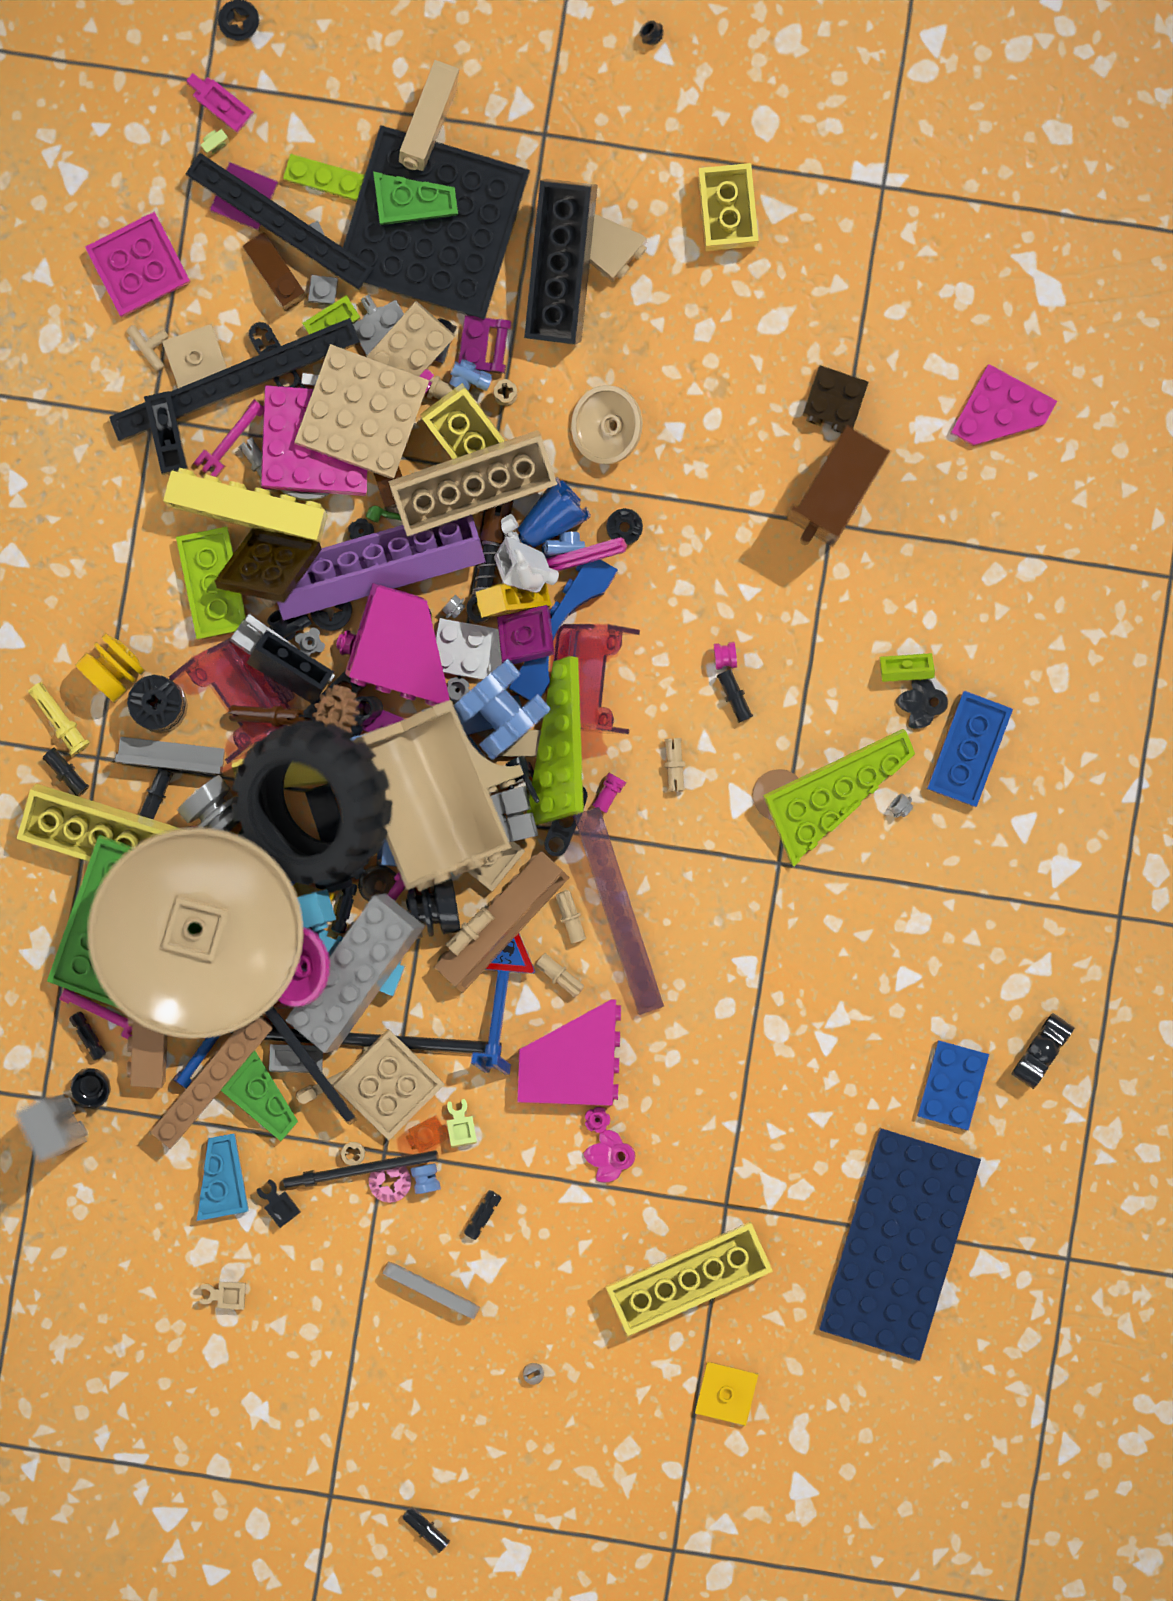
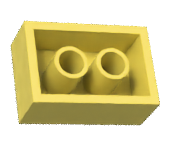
[698,163,759,251]
[420,383,505,459]

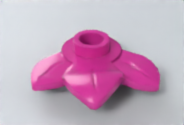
[583,1130,636,1182]

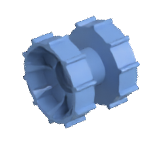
[453,659,550,760]

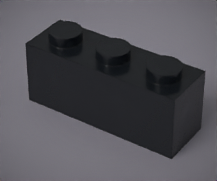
[247,630,334,705]

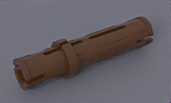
[228,705,304,727]

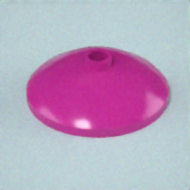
[278,927,330,1006]

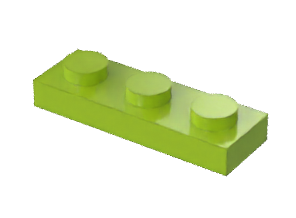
[283,154,365,201]

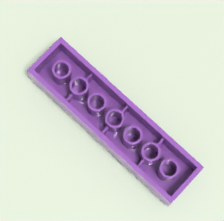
[277,514,486,620]

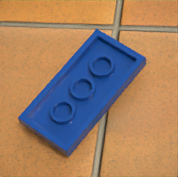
[927,691,1013,807]

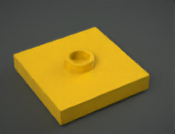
[695,1361,759,1426]

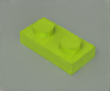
[302,295,361,334]
[880,653,935,682]

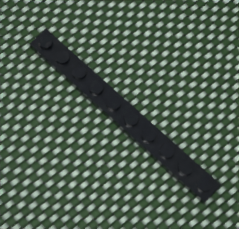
[109,318,361,442]

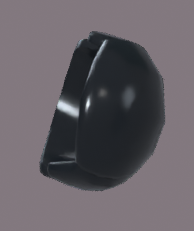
[70,1068,111,1109]

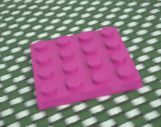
[261,386,367,496]

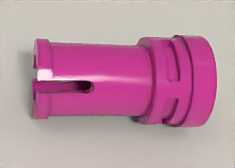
[593,773,627,813]

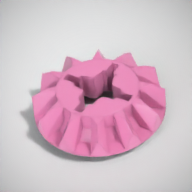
[369,1167,411,1203]

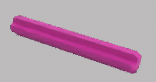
[546,538,627,571]

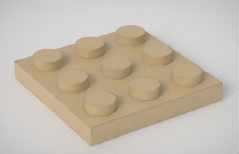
[332,1029,445,1140]

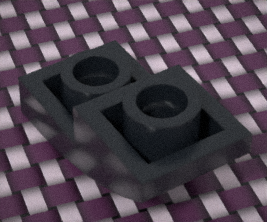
[305,783,341,842]

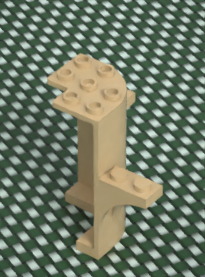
[352,700,524,891]

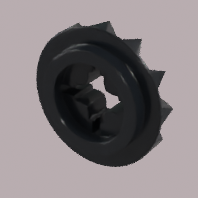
[218,0,260,42]
[310,601,352,631]

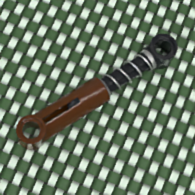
[466,500,514,624]

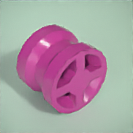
[714,642,737,670]

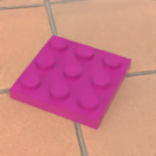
[85,211,191,318]

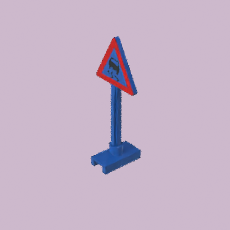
[471,933,535,1075]

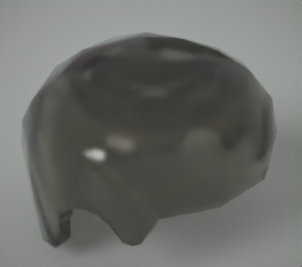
[358,864,397,902]

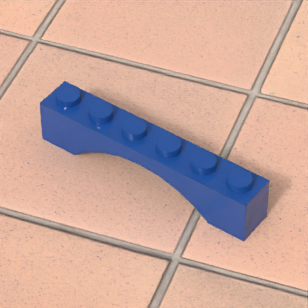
[509,559,618,701]

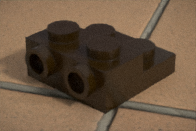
[802,365,869,433]

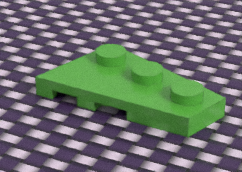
[374,172,458,225]
[221,1051,298,1141]

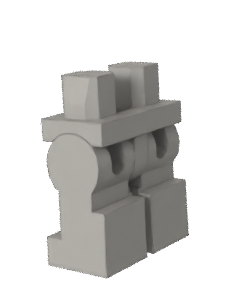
[490,786,538,842]

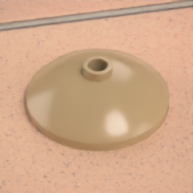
[571,385,643,464]

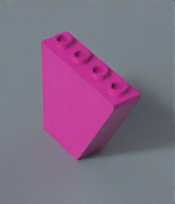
[345,583,450,706]
[518,1000,621,1105]

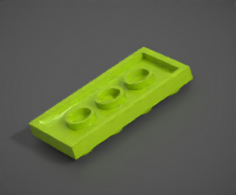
[176,527,246,640]

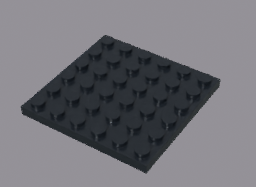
[335,125,530,320]

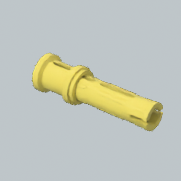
[28,682,90,757]

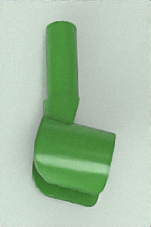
[366,506,402,523]

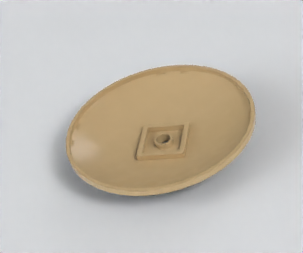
[88,828,303,1038]

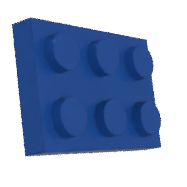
[917,1040,989,1130]

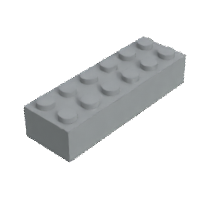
[286,894,425,1053]
[15,1094,88,1162]

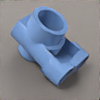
[449,359,492,391]
[542,532,585,558]

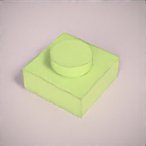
[201,129,230,158]

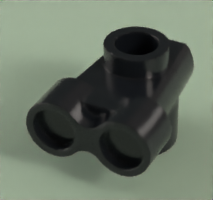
[267,610,312,641]

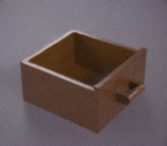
[786,425,890,547]

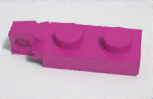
[186,73,254,134]

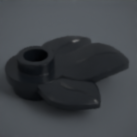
[896,679,948,729]

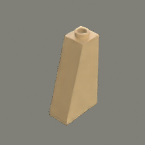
[399,60,459,171]

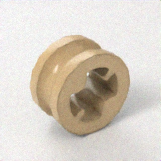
[341,1142,365,1166]

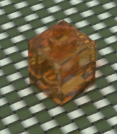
[406,1115,448,1153]

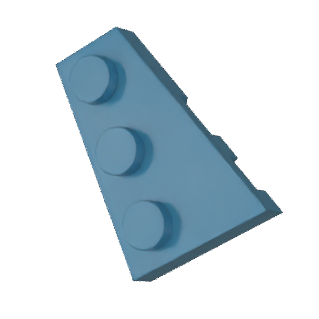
[197,1133,249,1221]

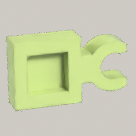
[447,1099,477,1148]

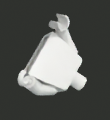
[494,514,559,593]

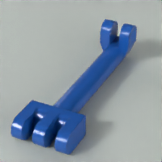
[173,1031,234,1089]

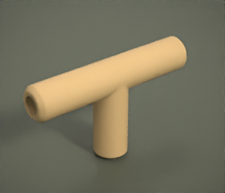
[126,325,169,372]

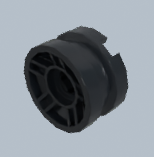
[606,508,643,545]

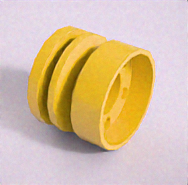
[75,633,145,703]

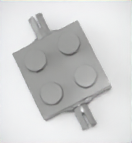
[354,295,404,355]

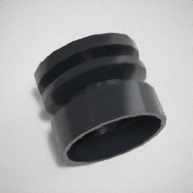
[127,675,188,733]
[406,878,460,939]

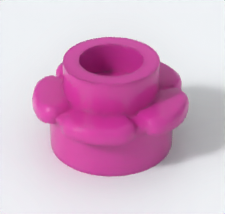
[336,630,357,655]
[585,1107,610,1133]

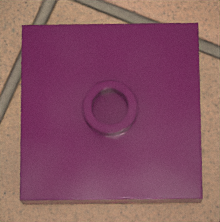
[210,162,278,231]
[497,605,555,664]

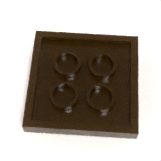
[215,528,322,603]

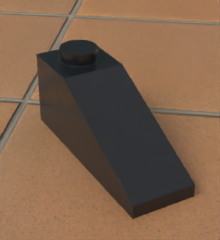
[144,391,189,475]

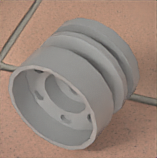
[177,775,239,832]

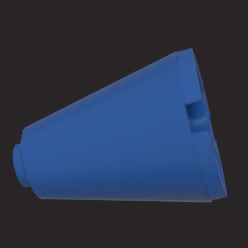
[518,477,591,548]

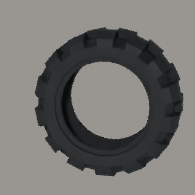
[232,720,393,885]

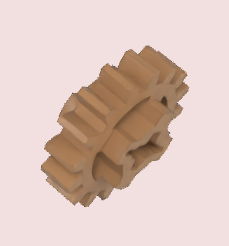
[312,685,359,733]

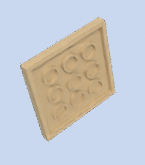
[294,344,429,480]

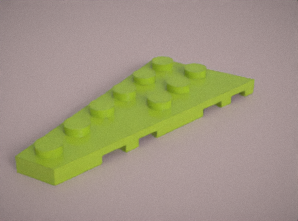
[527,656,583,825]
[763,729,915,866]

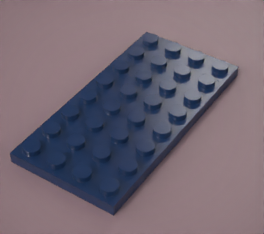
[819,1128,981,1361]

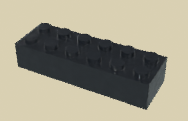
[524,179,598,344]

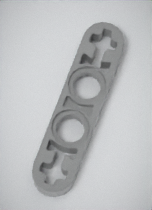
[383,1261,480,1319]

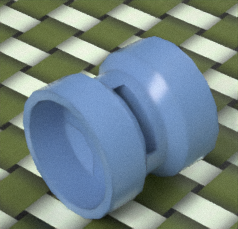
[410,1163,441,1194]

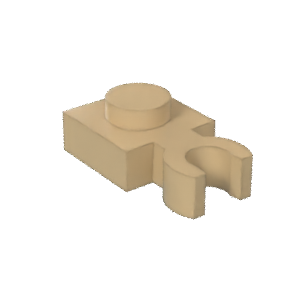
[199,1281,246,1310]

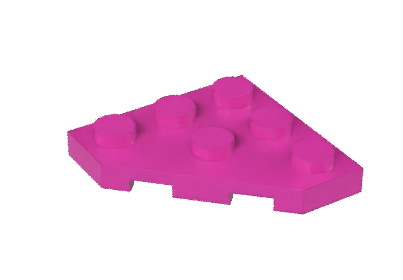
[950,364,1057,446]

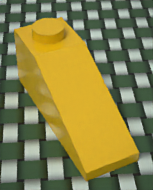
[476,583,552,618]

